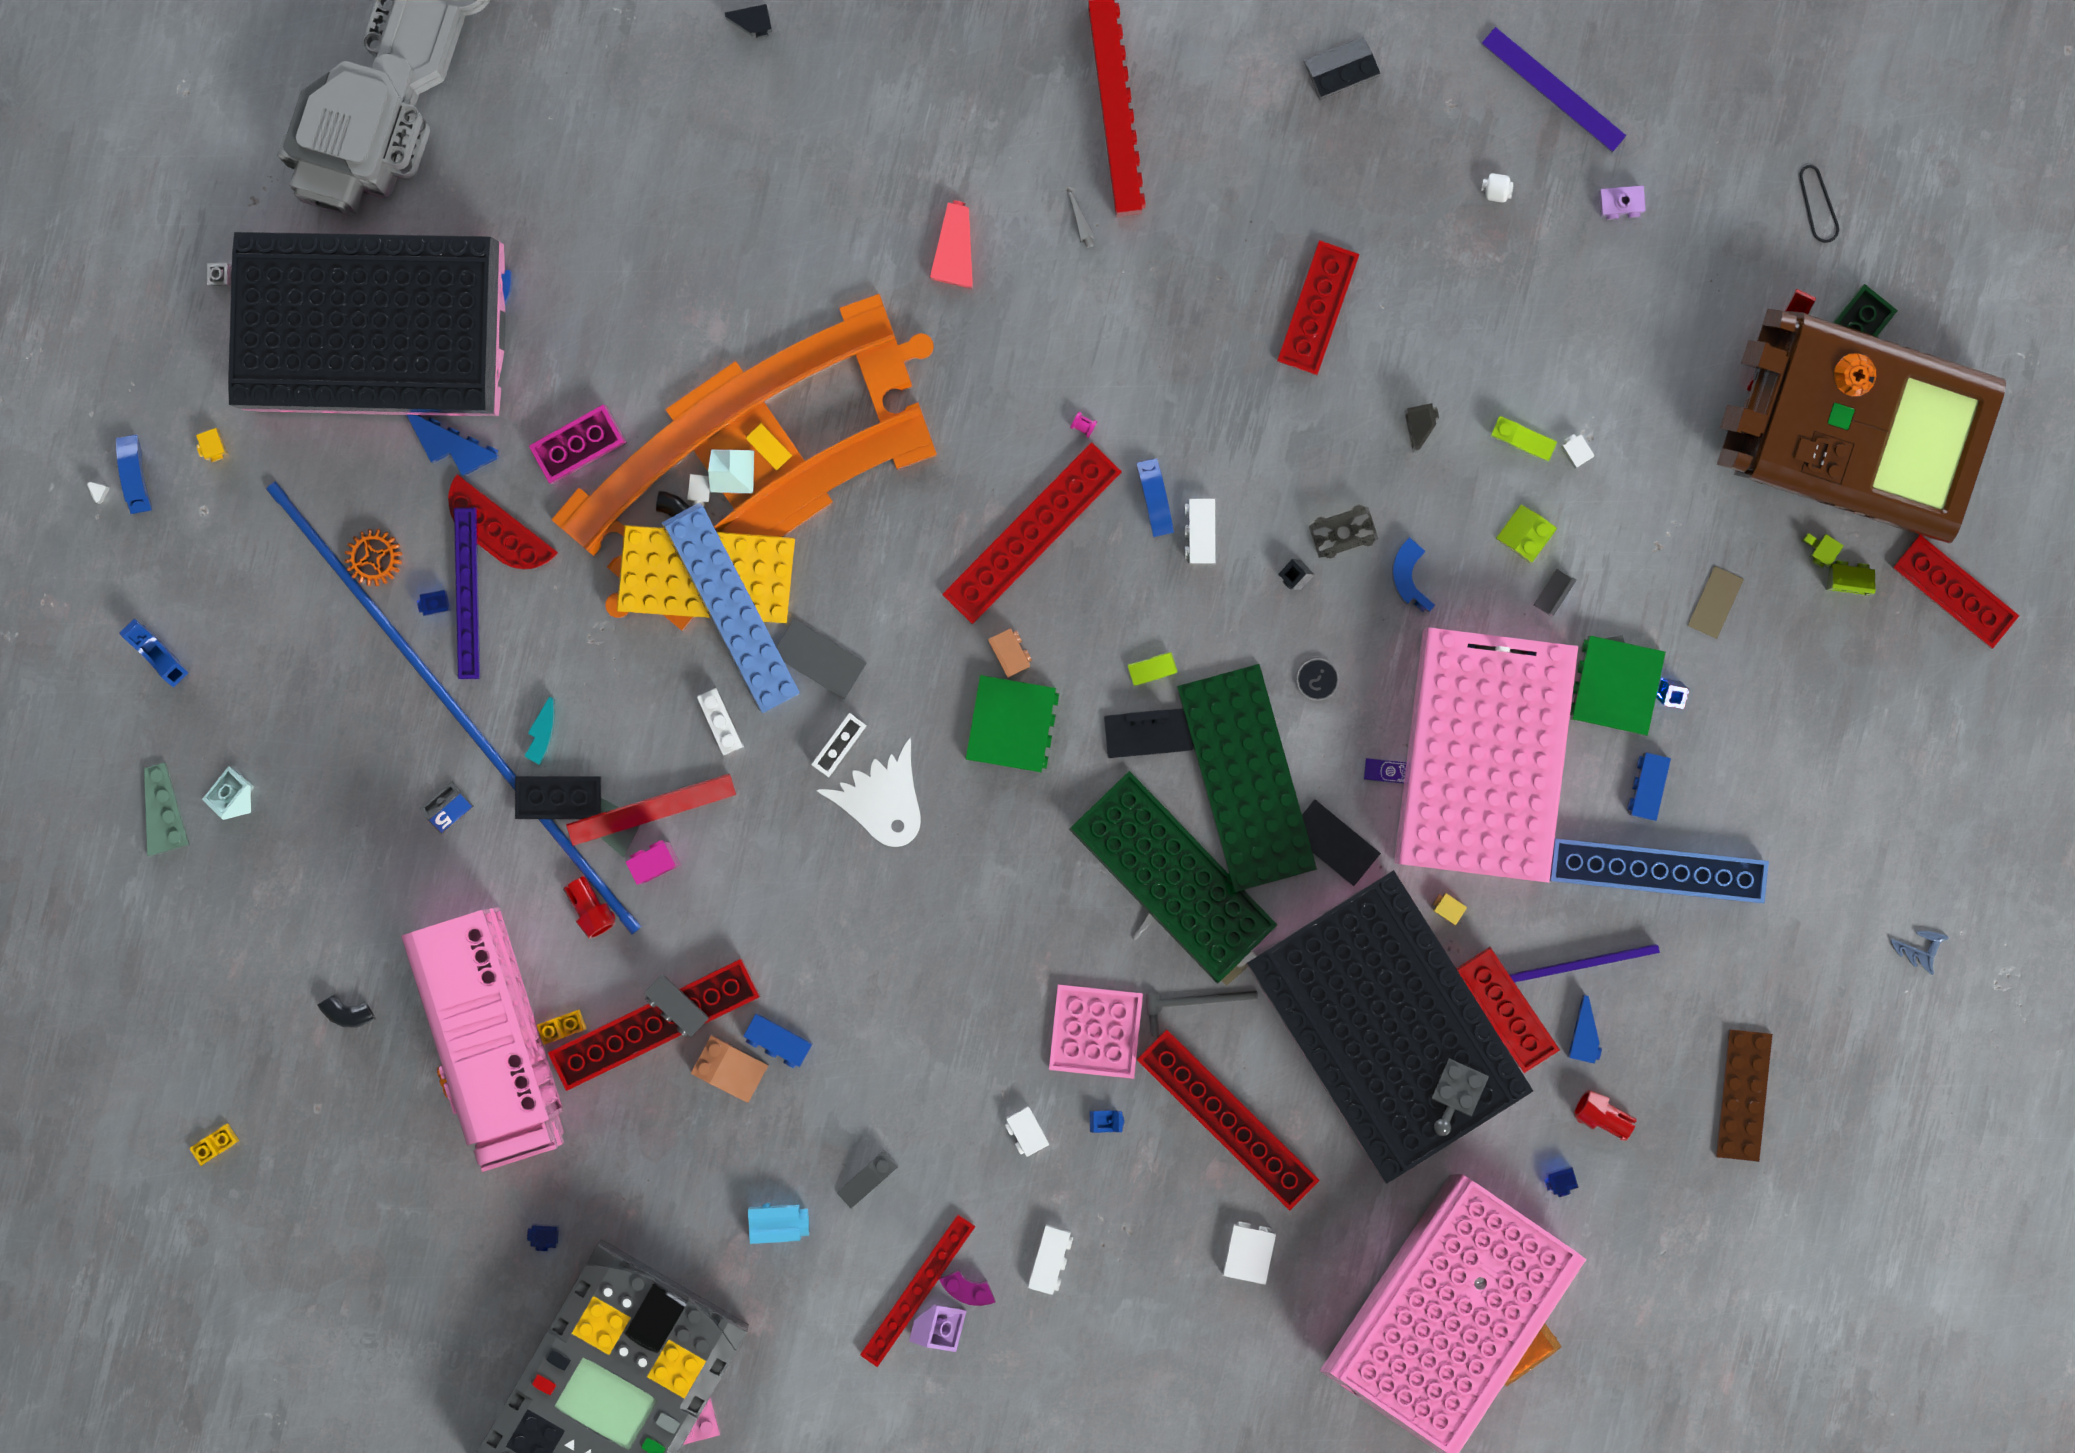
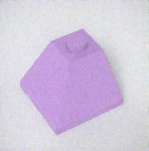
[909,1305,967,1352]

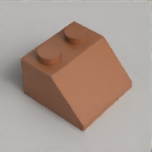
[988,628,1032,678]

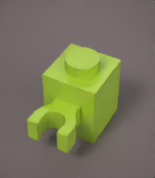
[1802,533,1844,569]

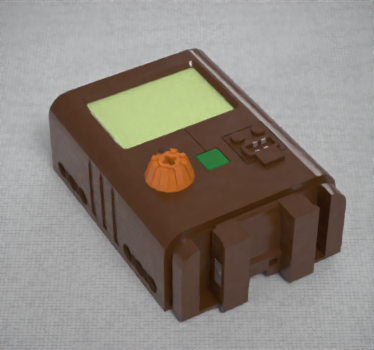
[1716,309,2006,543]

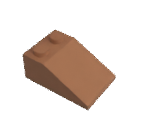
[691,1035,769,1103]

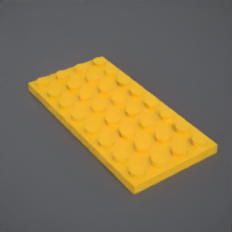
[616,525,795,623]

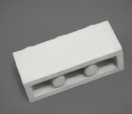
[1185,499,1215,564]
[697,688,744,756]
[811,713,867,778]
[1028,1225,1073,1295]

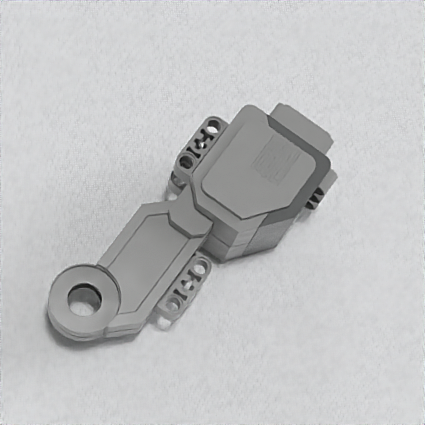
[277,0,491,216]

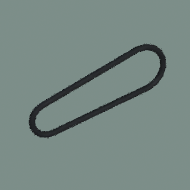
[1799,165,1839,243]

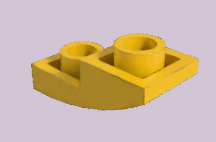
[746,423,792,470]
[536,1009,587,1045]
[189,1123,240,1166]

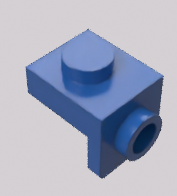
[1090,1110,1124,1133]

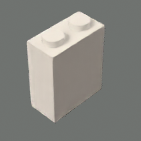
[1223,1221,1276,1285]

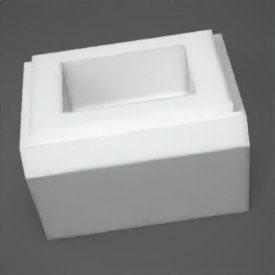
[87,482,109,504]

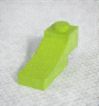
[1490,416,1557,462]

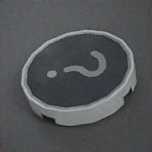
[1296,658,1339,701]

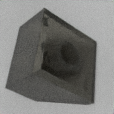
[1404,403,1439,453]

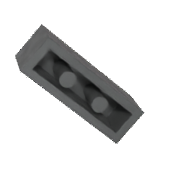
[644,974,709,1037]

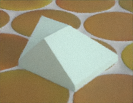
[708,449,754,493]
[202,766,255,820]

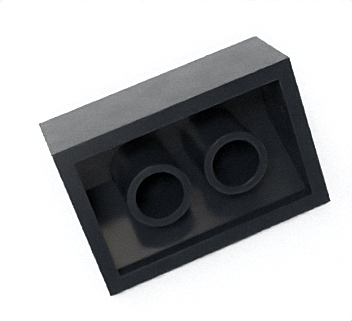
[1304,37,1380,100]

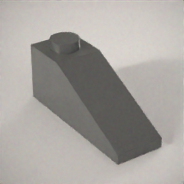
[837,1150,899,1208]

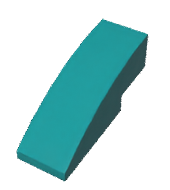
[525,696,555,765]

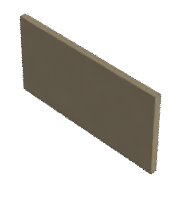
[1688,566,1744,639]

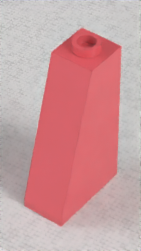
[930,200,973,289]

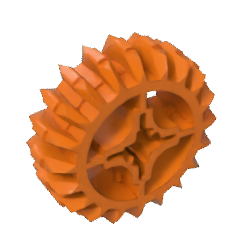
[345,529,403,586]

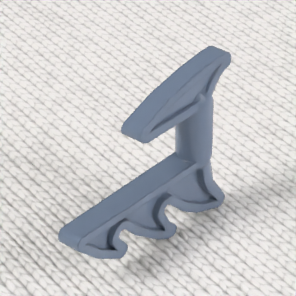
[1891,931,1949,975]

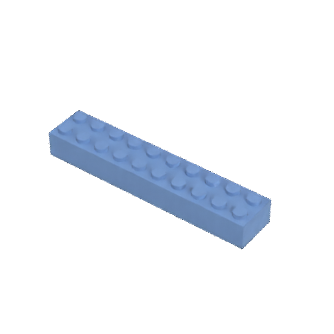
[661,503,800,714]
[1550,838,1769,904]

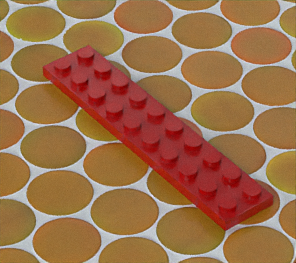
[942,442,1122,625]

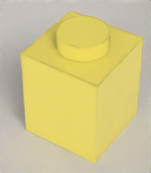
[1432,893,1467,925]

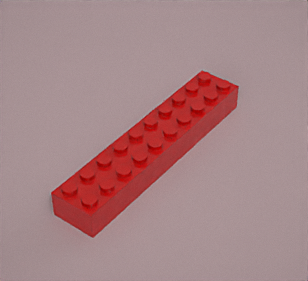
[1088,0,1146,218]
[548,958,761,1091]
[1136,1029,1320,1211]

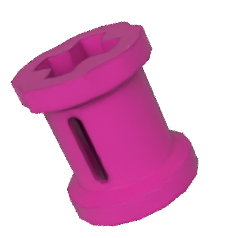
[1070,412,1098,438]

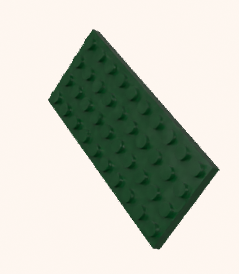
[1177,664,1317,893]
[1069,771,1277,984]

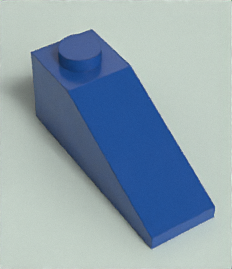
[1568,995,1602,1064]

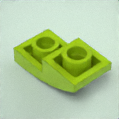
[1128,652,1178,686]

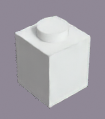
[1561,434,1594,469]
[687,474,711,507]

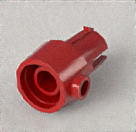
[563,876,615,939]
[1574,1090,1637,1141]

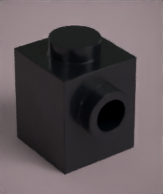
[1278,559,1315,590]

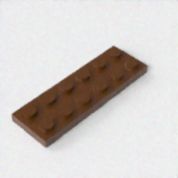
[1716,1029,1773,1162]

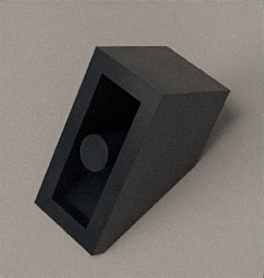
[725,4,772,38]

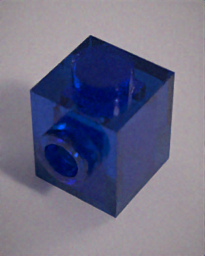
[417,590,451,616]
[1656,678,1689,709]
[1544,1166,1579,1197]
[527,1223,559,1251]

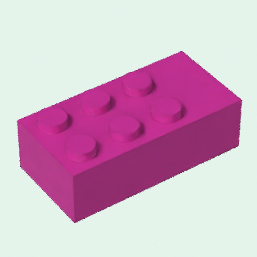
[529,404,627,484]
[626,840,681,885]

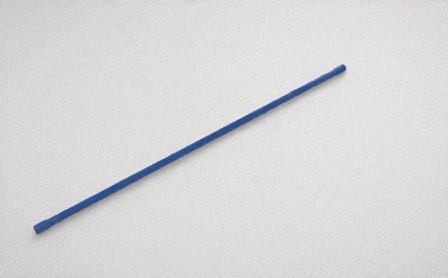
[266,481,641,935]

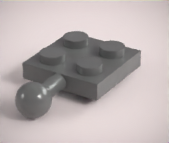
[1431,1059,1489,1136]

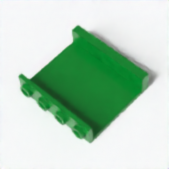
[1570,636,1666,736]
[966,675,1060,773]

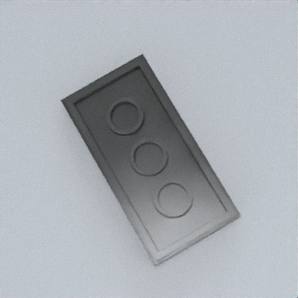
[776,619,867,699]

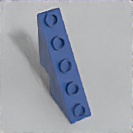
[407,415,499,477]

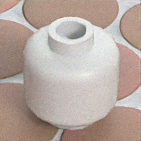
[1482,173,1514,203]

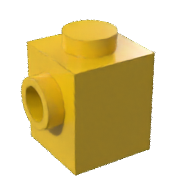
[196,428,228,462]

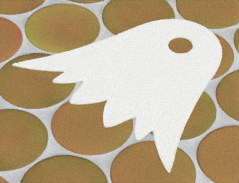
[816,738,921,847]

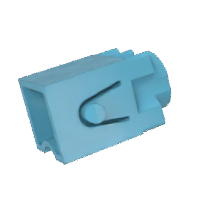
[748,1203,809,1244]

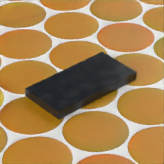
[515,776,601,819]
[1302,799,1381,886]

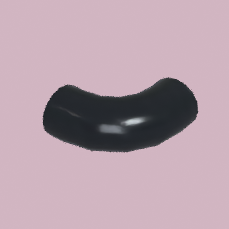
[656,491,690,517]
[317,994,376,1028]

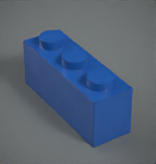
[1627,753,1671,821]
[743,1013,812,1068]

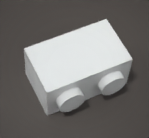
[1005,1106,1049,1157]

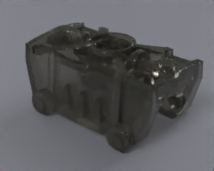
[1309,504,1379,559]

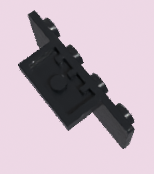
[1104,708,1193,758]

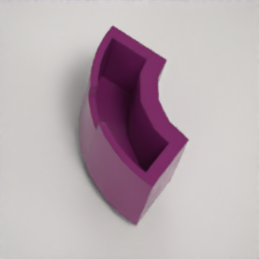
[939,1270,996,1306]

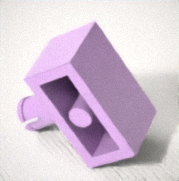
[1599,186,1646,220]

